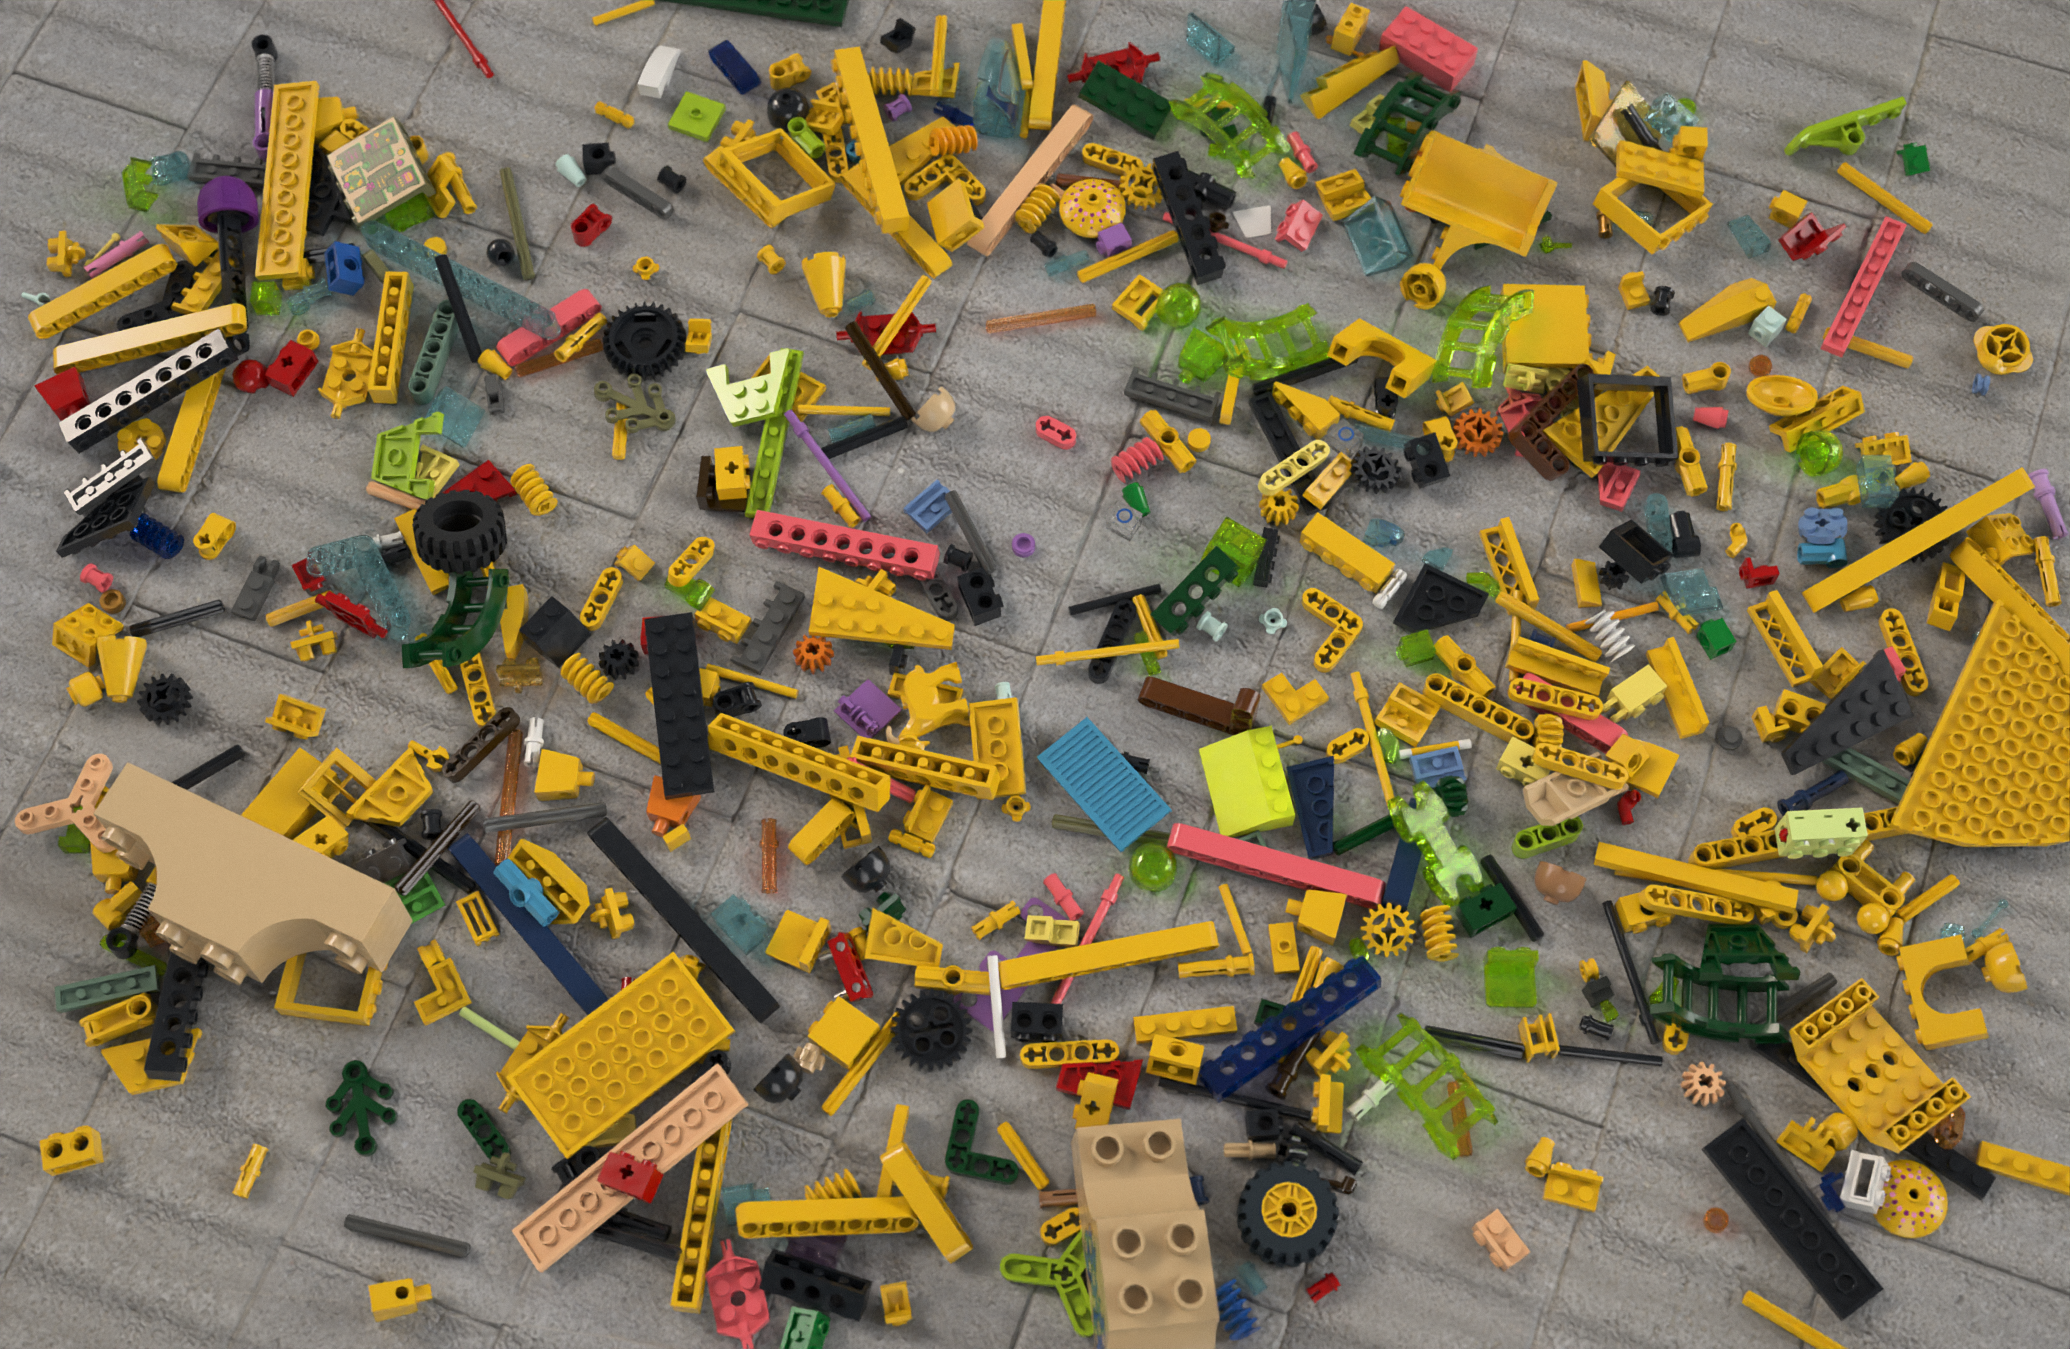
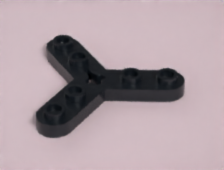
[117,260,196,331]

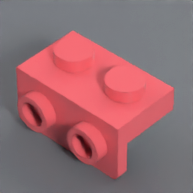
[1275,199,1323,252]

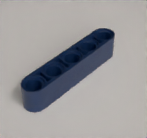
[1381,797,1435,913]

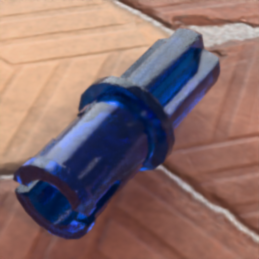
[934,100,975,127]

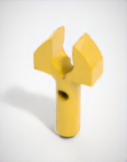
[408,740,450,772]

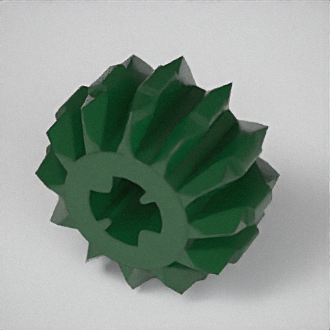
[1435,775,1469,818]

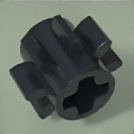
[1599,561,1630,590]
[1276,1136,1308,1166]

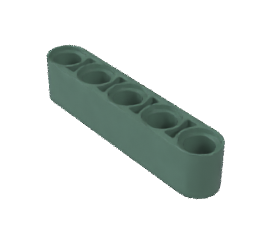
[408,299,459,405]

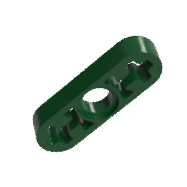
[457,1099,511,1160]

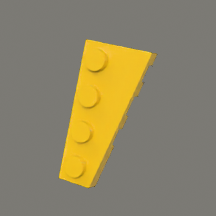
[889,116,956,186]

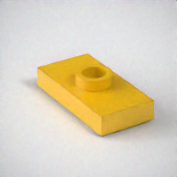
[1268,922,1300,975]

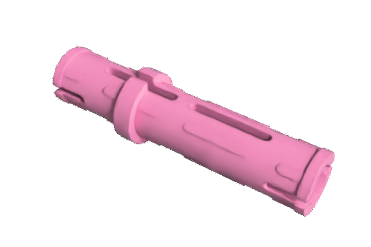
[84,231,150,279]

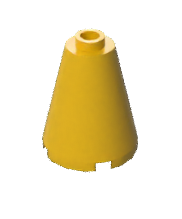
[801,252,846,318]
[97,636,147,703]

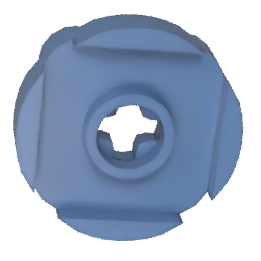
[1798,508,1848,544]

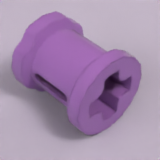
[883,94,912,122]

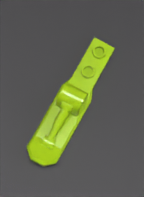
[1784,96,1907,156]

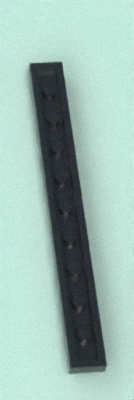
[1754,1041,1996,1200]

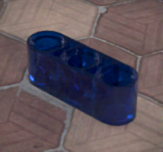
[708,39,761,96]

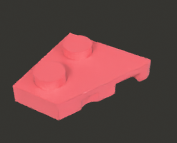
[1597,462,1640,512]

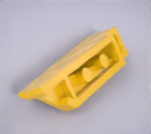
[1300,46,1400,119]

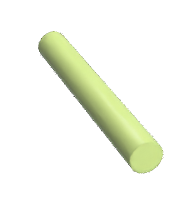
[459,1006,520,1050]

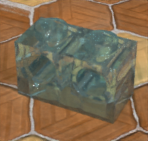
[1644,92,1699,143]

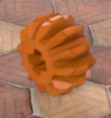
[793,634,834,675]

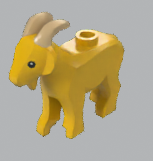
[886,662,971,750]

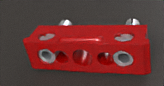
[818,932,874,1002]

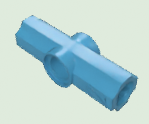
[493,858,560,927]

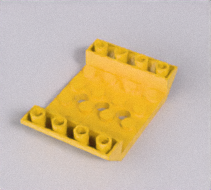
[1789,978,1971,1153]

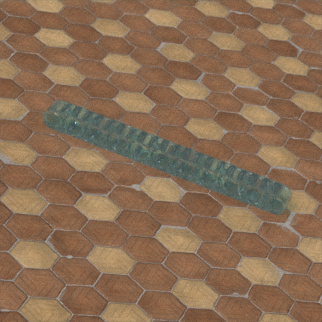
[361,220,561,340]

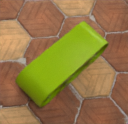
[1511,816,1583,859]

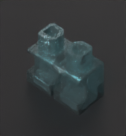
[721,1183,771,1227]

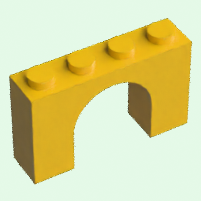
[1327,318,1437,398]
[1896,934,1989,1051]

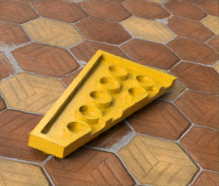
[1542,366,1660,478]

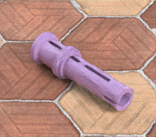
[2028,469,2069,540]

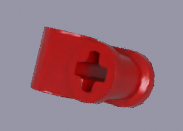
[571,204,612,247]

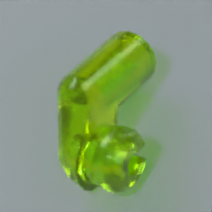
[1377,728,1400,764]
[1348,938,1369,977]

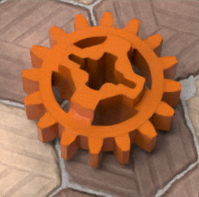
[1453,408,1504,457]

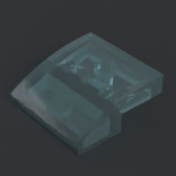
[1660,568,1724,616]

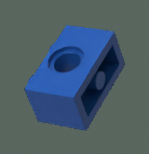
[324,241,365,296]

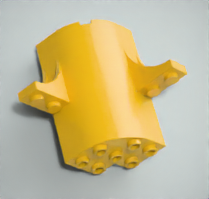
[1399,130,1557,270]

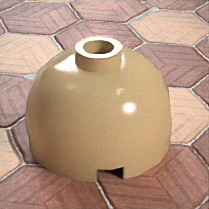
[911,386,955,432]

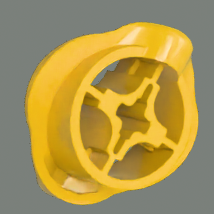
[1973,324,2033,375]

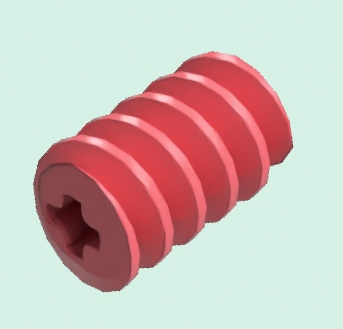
[1111,437,1164,483]

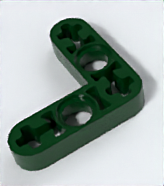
[945,1099,1019,1185]

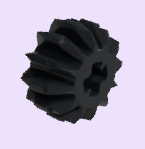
[598,639,639,681]

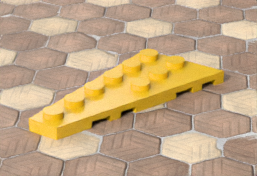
[808,567,955,650]

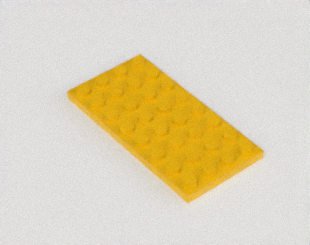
[506,951,735,1159]

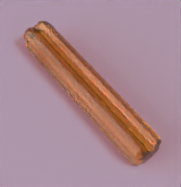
[1447,1081,1473,1157]

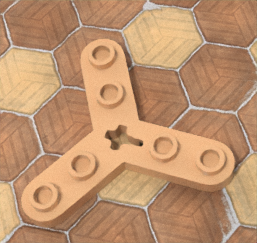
[15,754,116,853]

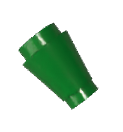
[1122,482,1151,518]

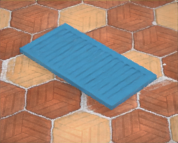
[1037,717,1172,853]

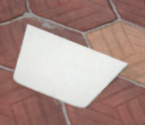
[1232,205,1271,238]

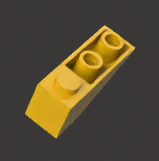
[1272,381,1340,440]

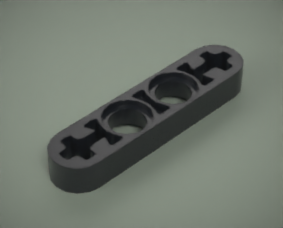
[1088,599,1136,684]

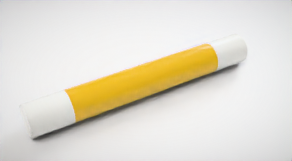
[1398,739,1472,760]

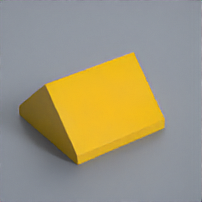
[156,224,219,267]

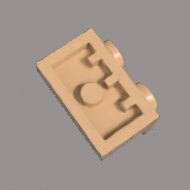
[1472,1209,1530,1272]

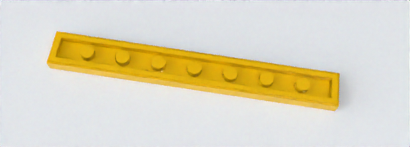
[1593,842,1798,914]

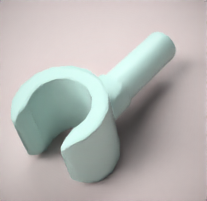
[21,292,51,307]

